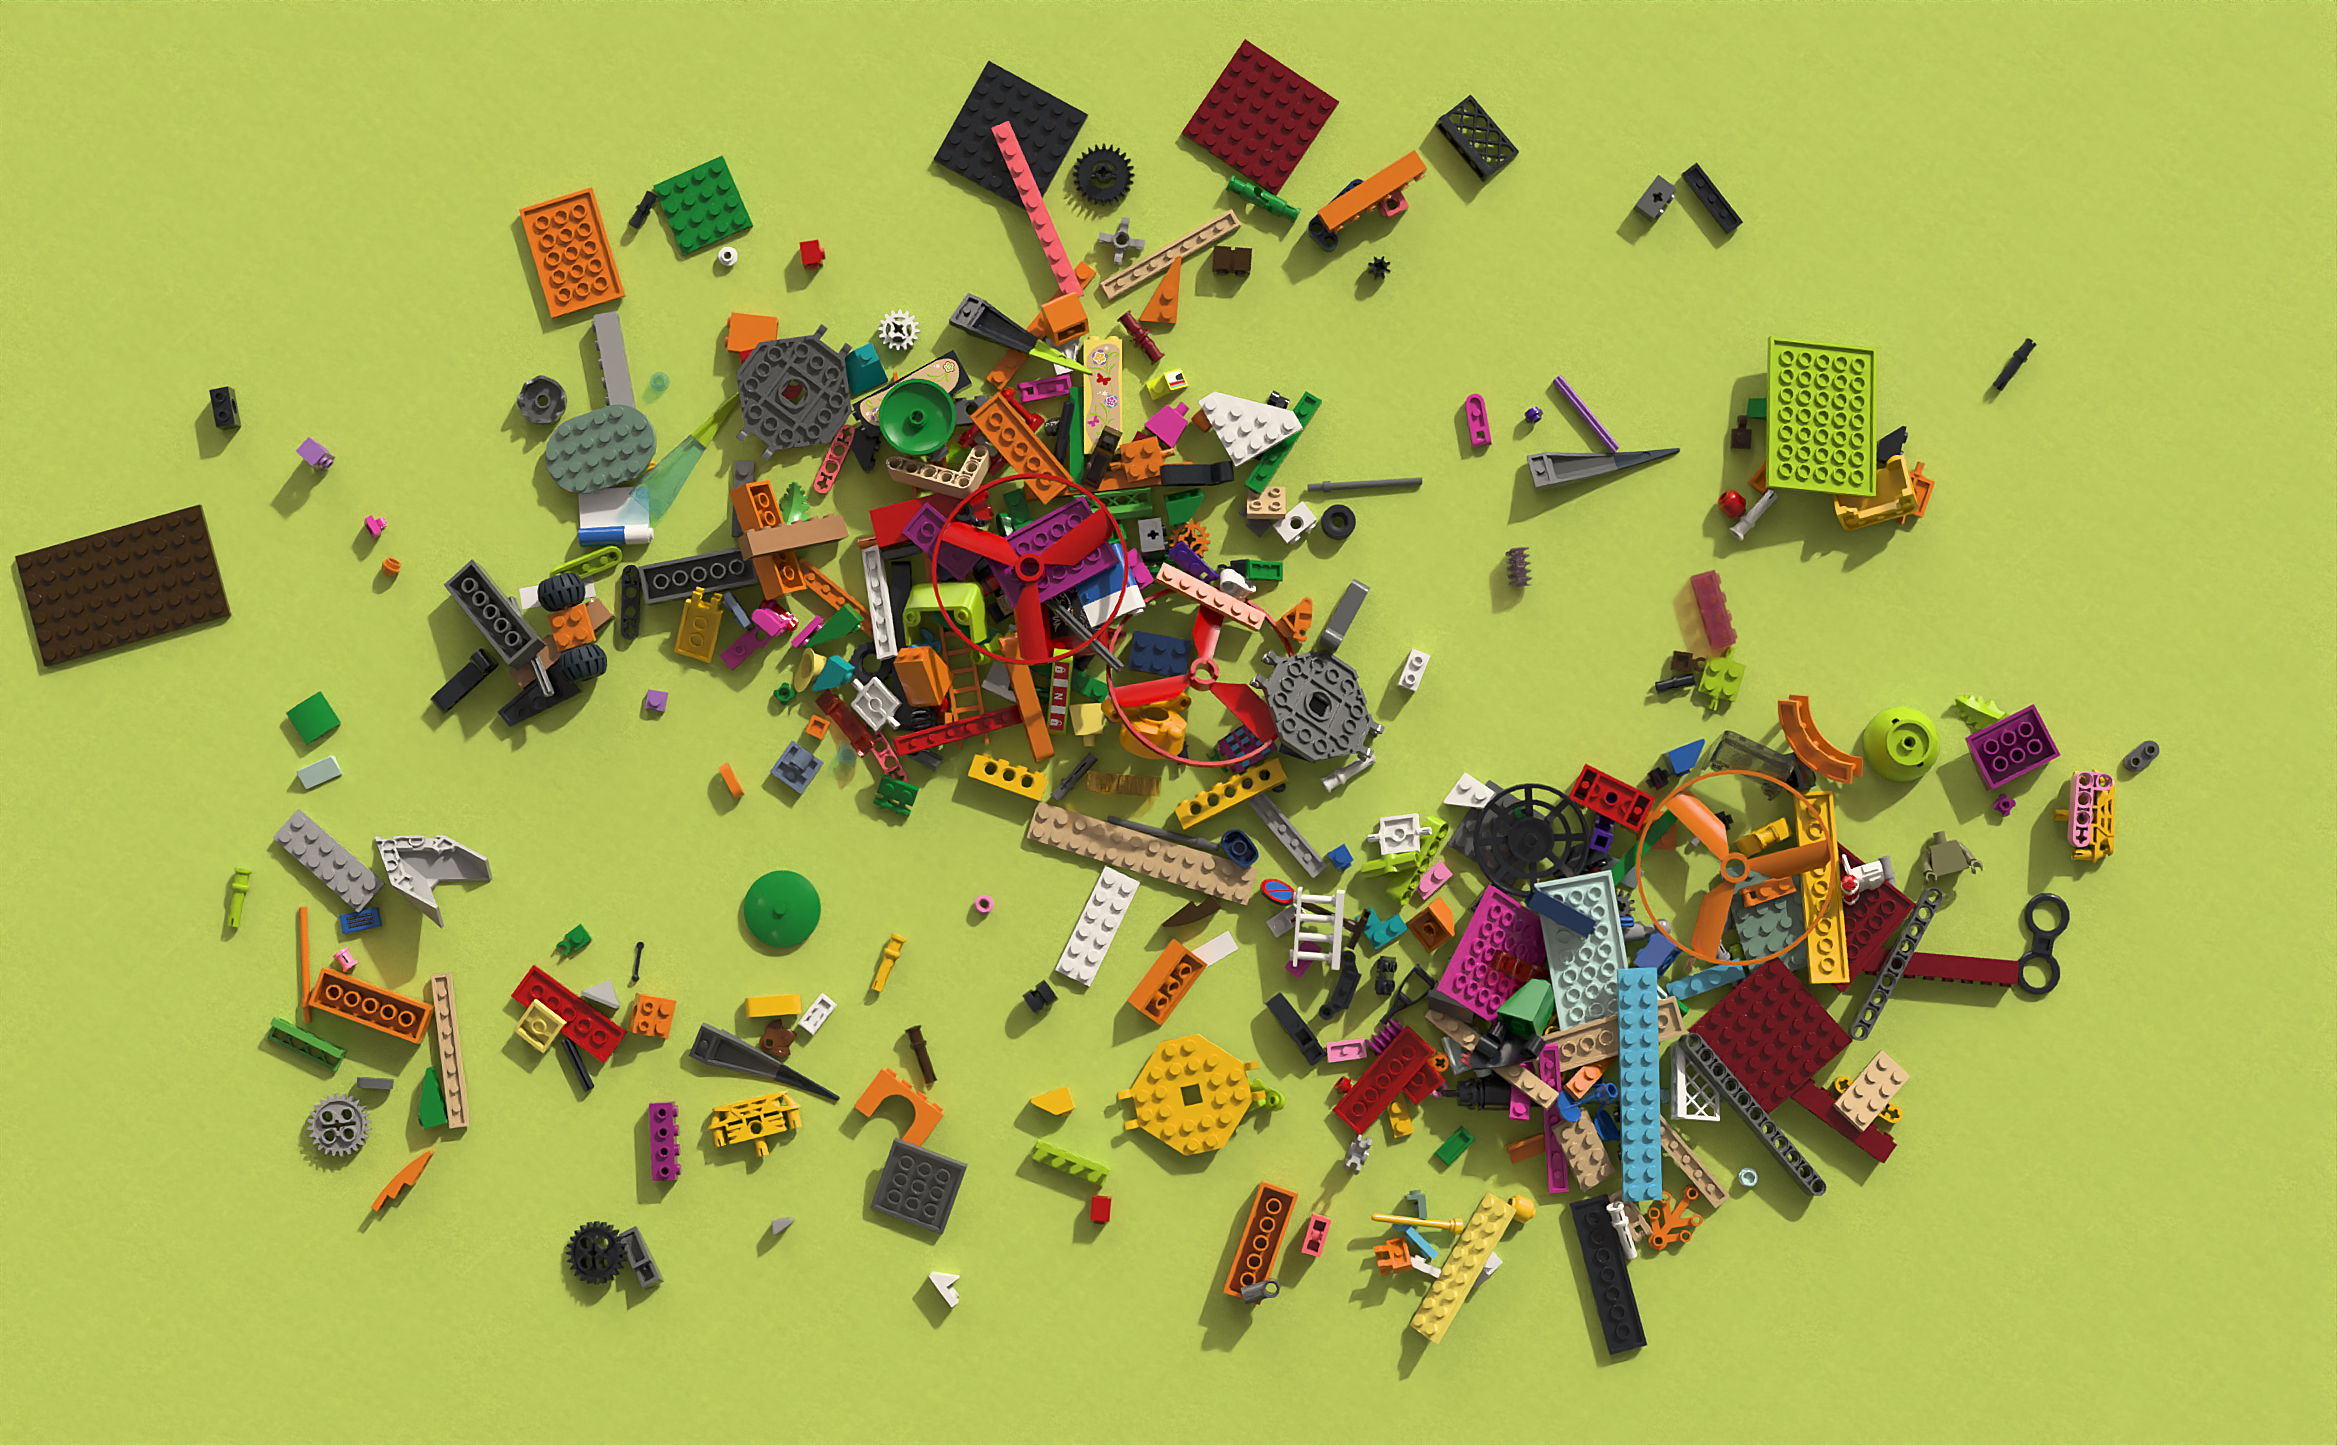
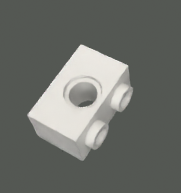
[1272,501,1317,545]
[1397,649,1430,693]

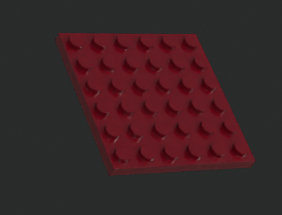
[1182,39,1339,196]
[1830,841,1916,994]
[1687,957,1853,1115]

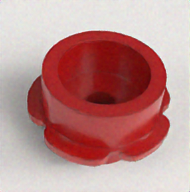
[1334,1076,1352,1094]

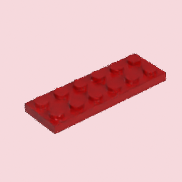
[511,964,628,1063]
[1332,1025,1436,1135]

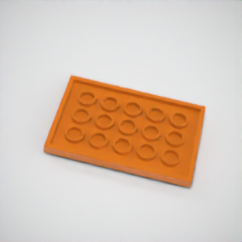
[519,187,626,319]

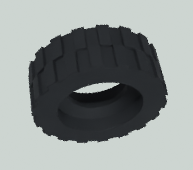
[850,642,892,684]

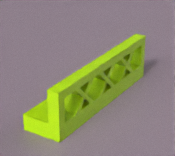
[1031,1140,1110,1187]

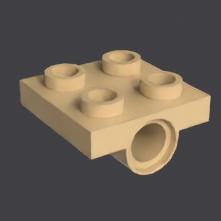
[1247,487,1286,519]

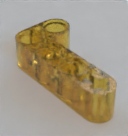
[1085,771,1162,797]

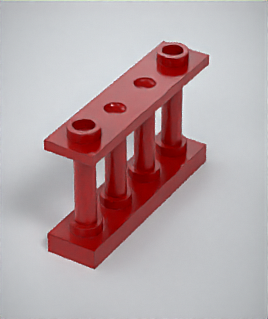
[957,387,1045,477]

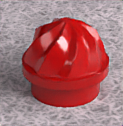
[931,696,950,714]

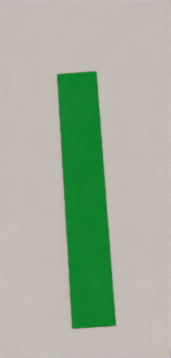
[1070,387,1084,490]
[1611,809,1678,887]

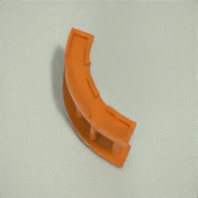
[1778,694,1863,784]

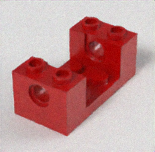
[1569,763,1655,836]

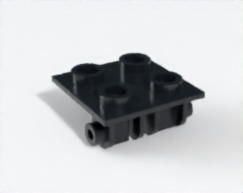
[1374,955,1397,996]

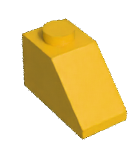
[1030,1086,1075,1117]

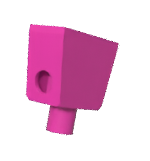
[1144,402,1189,449]

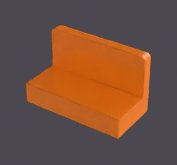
[1505,1132,1546,1164]

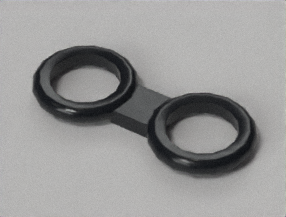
[2018,893,2070,995]

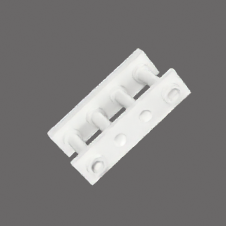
[1290,887,1345,970]

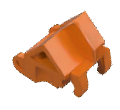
[1275,597,1313,642]

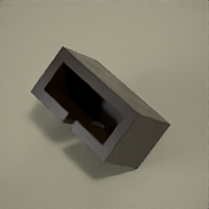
[1212,246,1252,277]

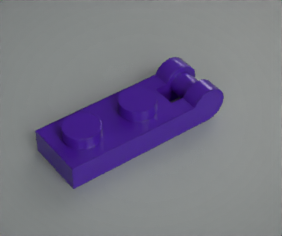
[1168,540,1219,585]

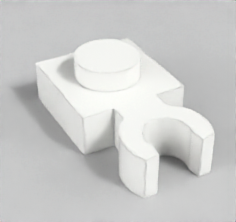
[1410,1254,1441,1278]

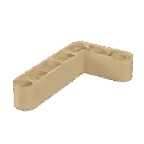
[886,445,991,500]

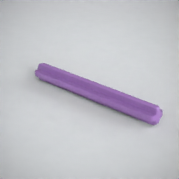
[1553,375,1620,453]

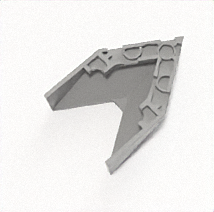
[374,835,493,929]

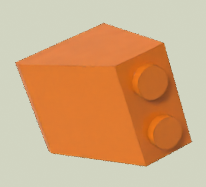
[894,646,955,707]

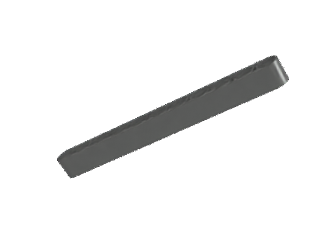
[1678,1033,1827,1196]

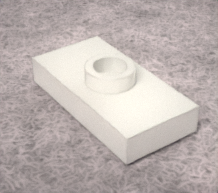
[798,993,837,1035]

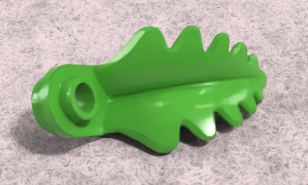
[780,481,810,525]

